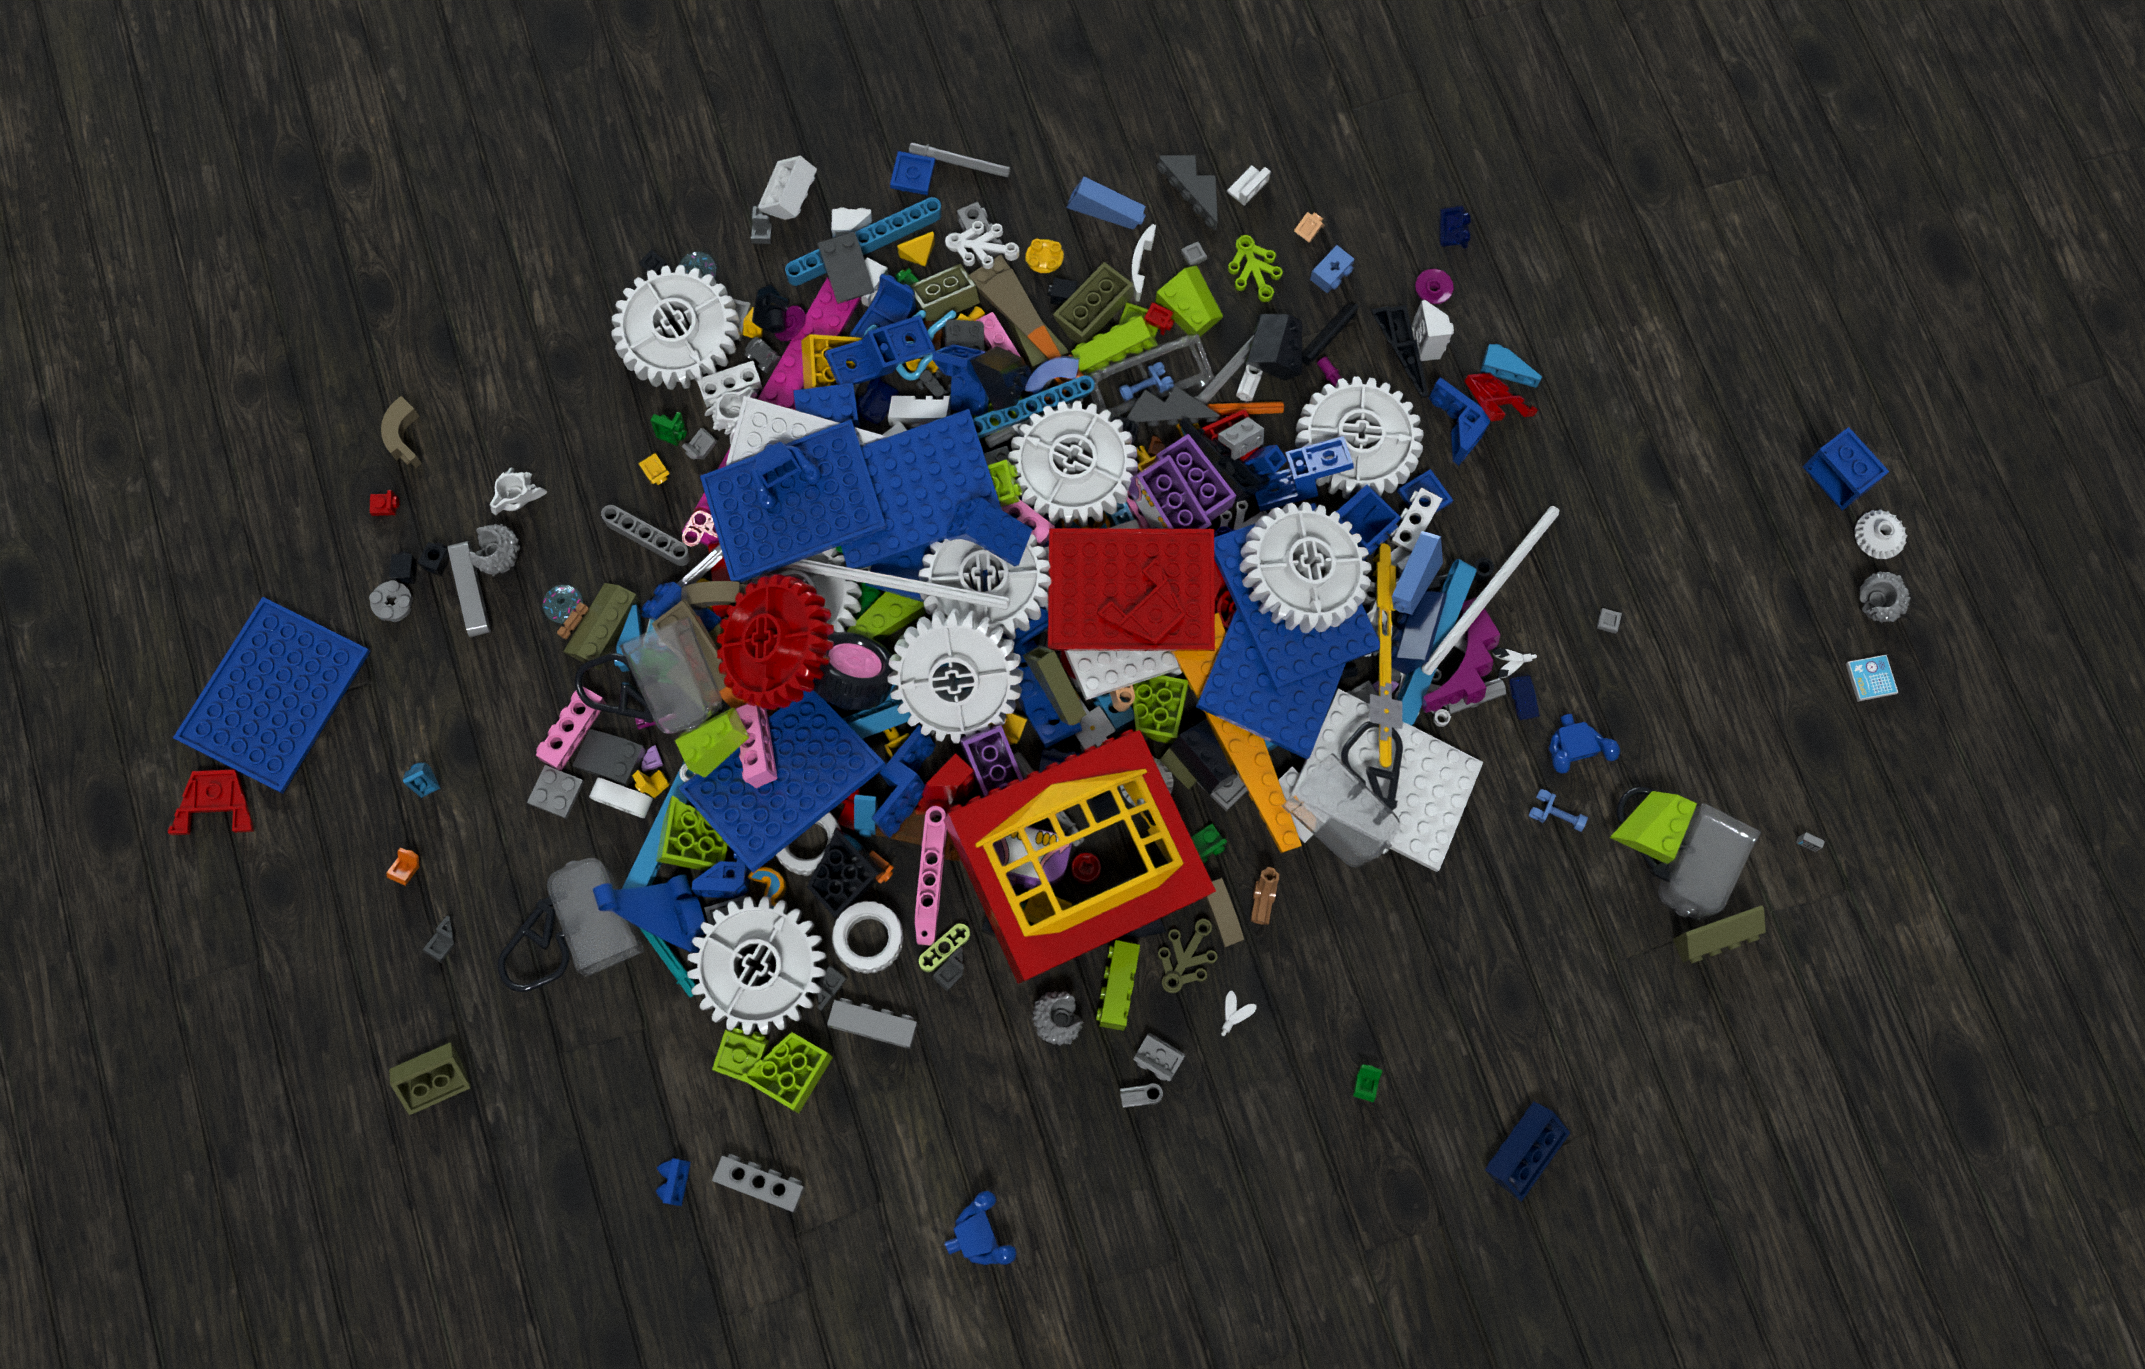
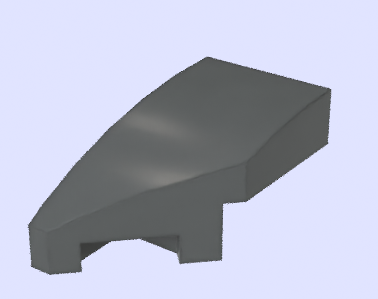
[751,206,772,244]
[423,916,454,963]
[932,946,964,992]
[817,965,848,1011]

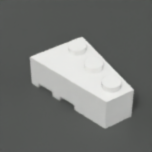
[888,396,951,429]

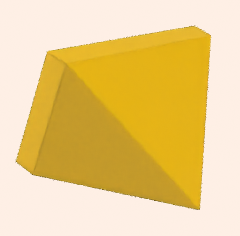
[897,231,935,266]

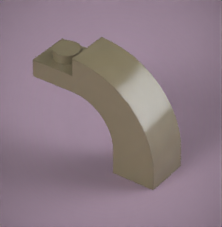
[381,396,422,468]
[681,581,747,610]

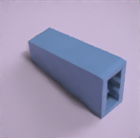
[1067,177,1146,230]
[1392,531,1443,615]

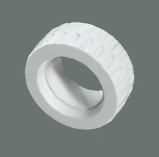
[776,812,841,876]
[832,901,903,974]

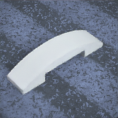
[1131,224,1156,302]

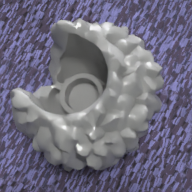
[468,524,520,576]
[1860,571,1910,623]
[1032,991,1084,1046]

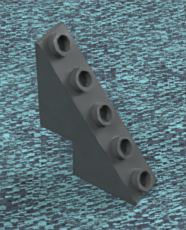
[1156,155,1218,230]
[1127,386,1220,427]

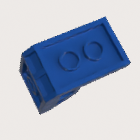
[932,344,989,416]
[1429,377,1490,466]
[692,853,750,899]

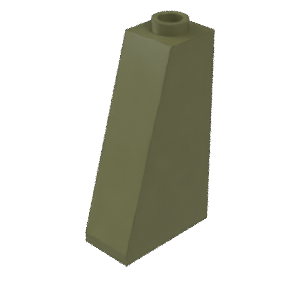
[1007,319,1069,373]
[1023,645,1086,725]

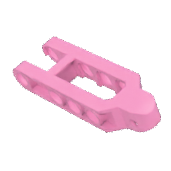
[915,806,947,946]

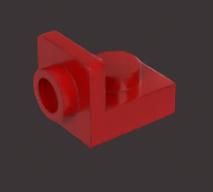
[1144,302,1175,335]
[370,490,400,516]

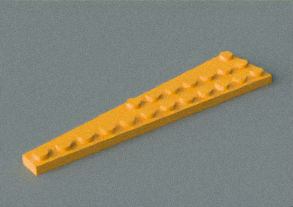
[1171,613,1302,853]

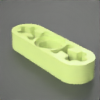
[919,924,970,972]

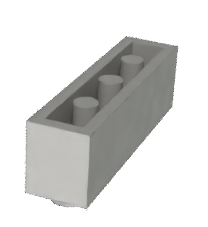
[827,998,918,1049]

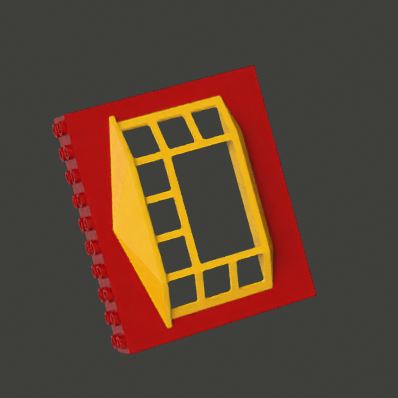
[943,729,1216,984]

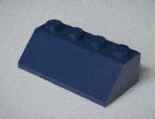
[1391,591,1447,675]
[1485,1102,1570,1202]

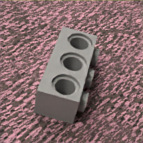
[957,202,1003,267]

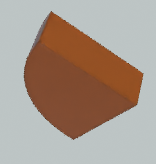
[1147,436,1166,457]

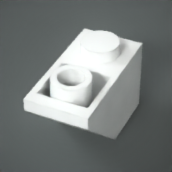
[831,208,872,238]

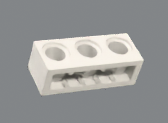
[697,361,763,408]
[1390,488,1442,553]

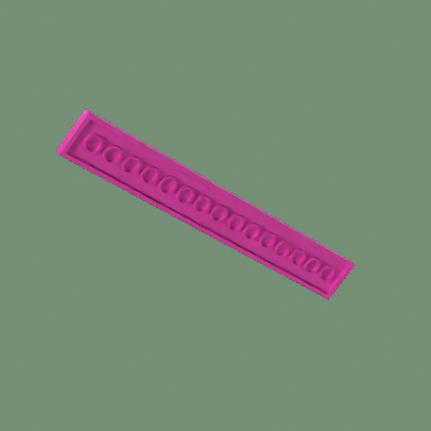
[682,277,861,546]

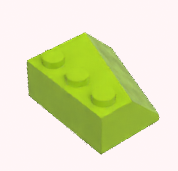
[1155,266,1223,341]
[1133,675,1189,744]
[675,708,750,778]
[1610,791,1697,864]

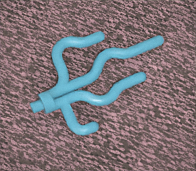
[864,310,956,381]

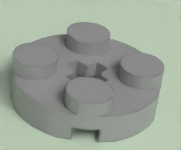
[369,580,413,622]

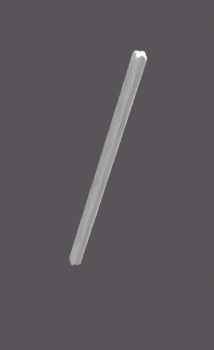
[1422,506,1560,675]
[783,559,1010,610]

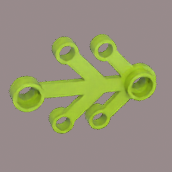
[1228,235,1283,302]

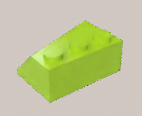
[656,795,728,871]
[740,1032,833,1114]

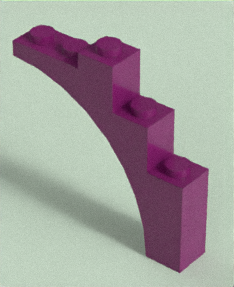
[1422,597,1500,713]

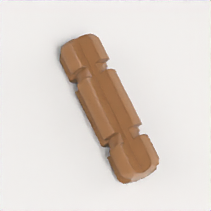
[557,602,589,639]

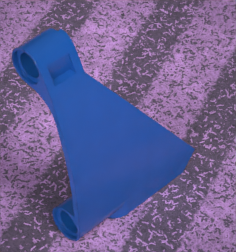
[593,875,706,953]

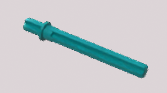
[640,928,696,997]

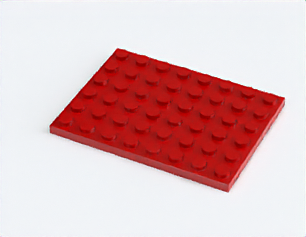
[1048,528,1215,651]

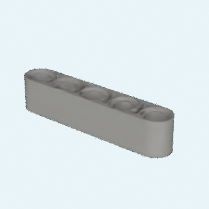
[601,505,691,566]
[448,541,491,638]

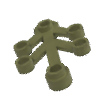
[1158,919,1218,993]

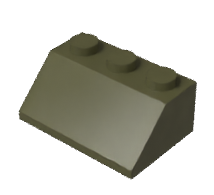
[909,263,980,322]
[389,1042,471,1115]

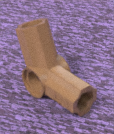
[1251,867,1279,925]

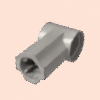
[1120,1083,1163,1108]

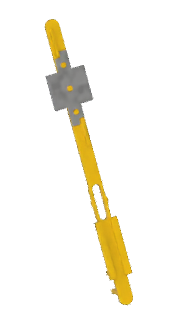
[1370,543,1403,768]
[1072,686,1172,863]

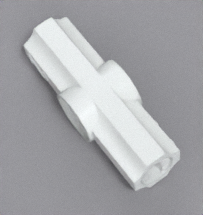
[1236,364,1263,402]

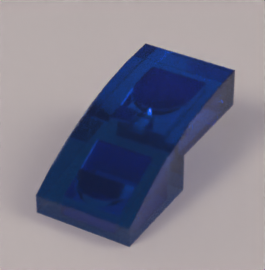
[1509,675,1540,720]

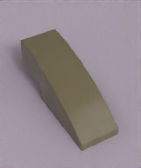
[1205,878,1244,947]

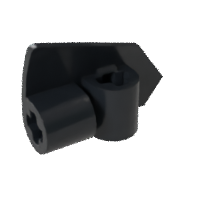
[752,284,788,334]

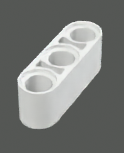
[589,778,653,818]

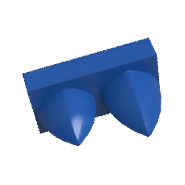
[656,1159,691,1206]

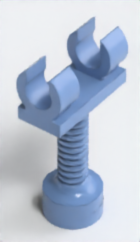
[1119,362,1174,402]
[1529,789,1588,832]

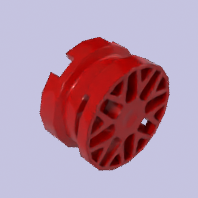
[1071,853,1101,885]

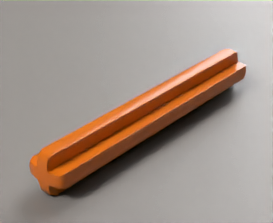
[1207,401,1284,415]

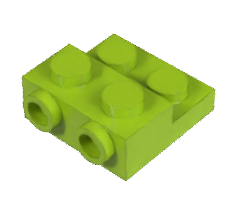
[988,459,1022,507]
[712,1025,769,1083]

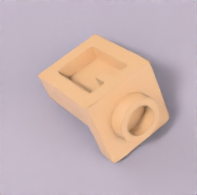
[1294,212,1325,243]

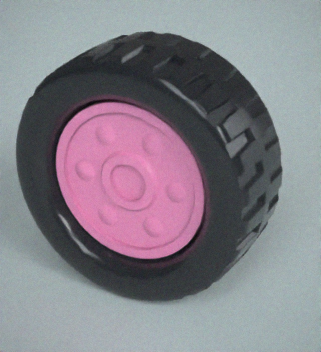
[813,632,894,718]

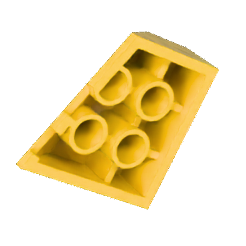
[801,334,863,389]

